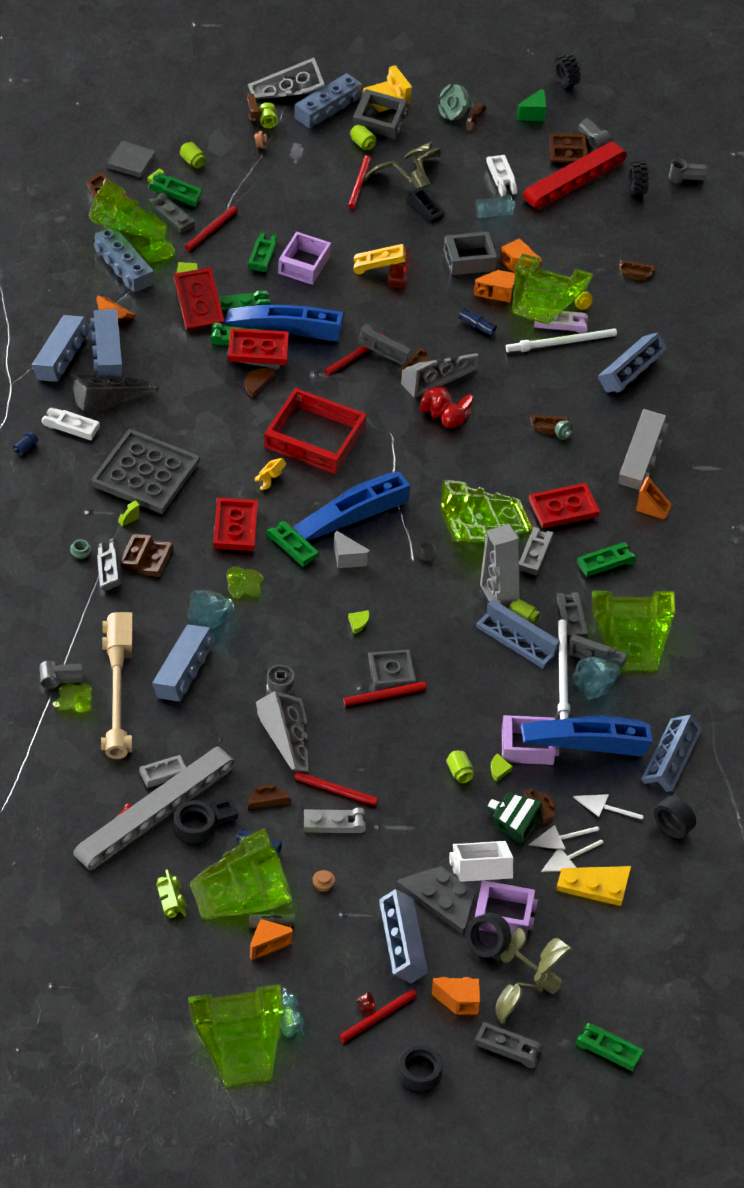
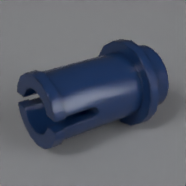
[13,432,38,456]

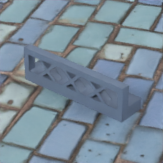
[476,599,560,669]
[641,715,702,792]

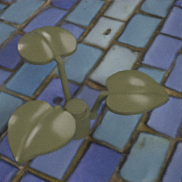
[364,142,441,189]
[496,928,572,1025]

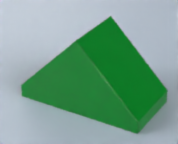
[516,89,546,121]

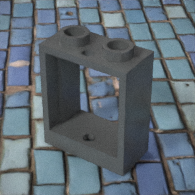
[353,89,409,139]
[444,231,499,275]

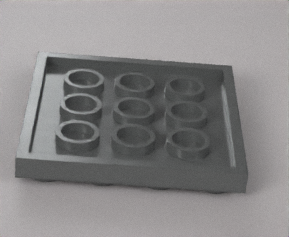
[91,429,200,514]

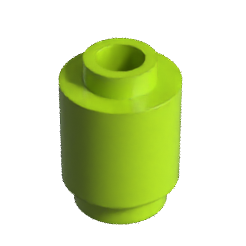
[350,125,376,150]
[180,142,206,168]
[509,599,540,625]
[446,750,474,783]

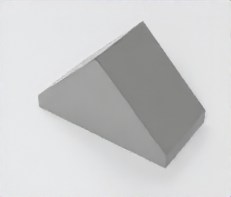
[334,531,370,568]

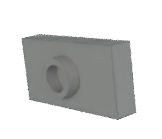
[139,755,187,788]

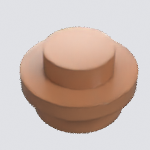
[255,131,268,149]
[313,870,335,892]

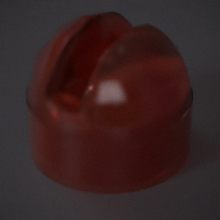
[356,992,376,1012]

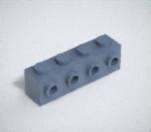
[294,73,362,129]
[94,226,154,293]
[90,309,122,379]
[32,315,89,381]
[597,333,668,393]
[152,624,215,702]
[379,889,428,984]

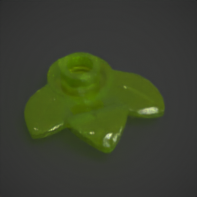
[137,235,175,263]
[226,567,264,600]
[52,682,92,712]

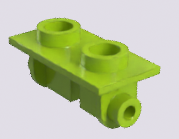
[156,870,187,918]

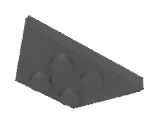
[396,866,475,934]

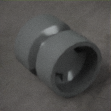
[266,664,295,696]

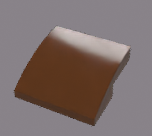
[549,133,587,163]
[120,534,174,577]

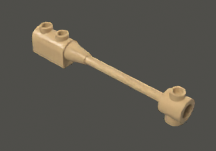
[101,612,132,759]

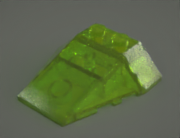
[88,178,167,242]
[512,253,593,325]
[441,480,533,542]
[591,591,675,671]
[190,828,292,920]
[188,984,284,1086]

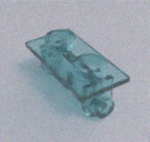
[475,196,515,219]
[272,987,305,1037]

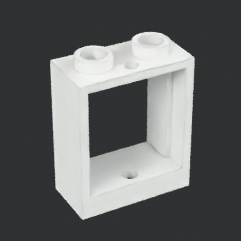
[449,841,513,882]

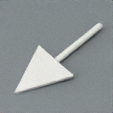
[573,794,644,819]
[529,825,600,850]
[541,840,604,872]

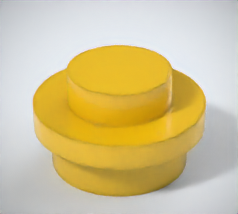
[574,291,593,310]

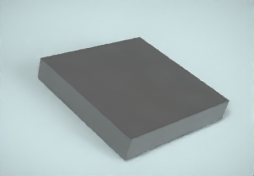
[107,141,155,178]
[368,649,417,690]

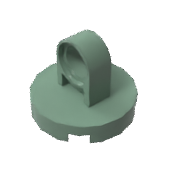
[438,84,474,121]

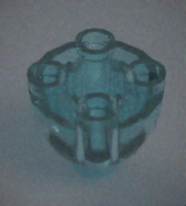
[187,590,234,630]
[572,657,620,700]

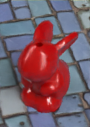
[419,386,474,428]

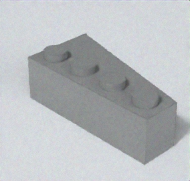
[618,409,668,490]
[480,524,520,609]

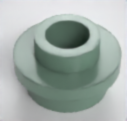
[555,420,573,440]
[70,539,91,559]

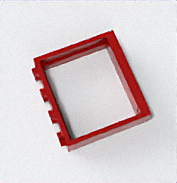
[264,388,367,474]

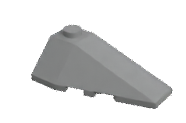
[248,58,325,100]
[401,353,479,398]
[256,691,309,773]

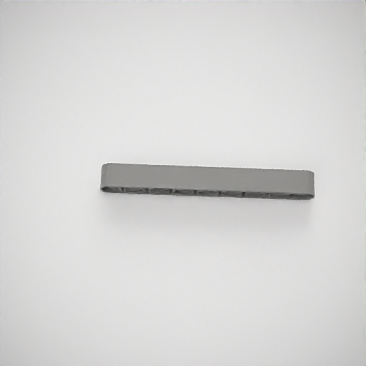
[73,746,235,870]

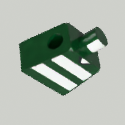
[487,793,543,845]

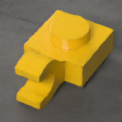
[254,458,287,490]

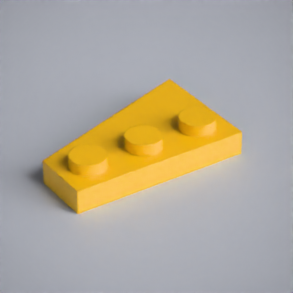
[556,866,631,906]

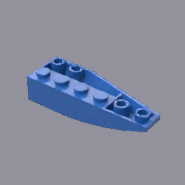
[225,305,345,342]
[293,472,410,541]
[521,715,653,757]

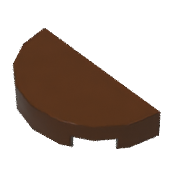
[247,94,259,121]
[466,102,487,131]
[619,260,657,281]
[399,347,429,374]
[245,368,276,398]
[530,415,570,435]
[248,785,291,810]
[523,789,556,827]

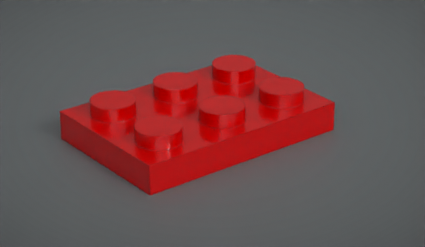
[173,267,224,330]
[228,328,289,365]
[529,483,600,529]
[213,498,258,551]

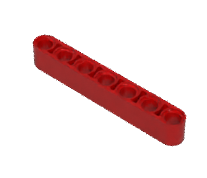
[522,142,627,210]

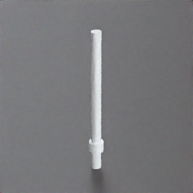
[506,329,617,352]
[558,620,571,719]

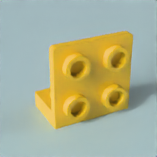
[363,65,412,112]

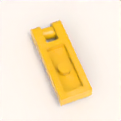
[354,244,405,274]

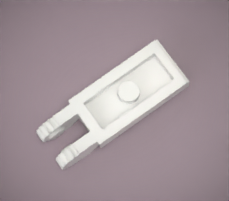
[486,155,517,196]
[42,408,100,440]

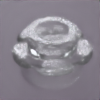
[289,143,304,160]

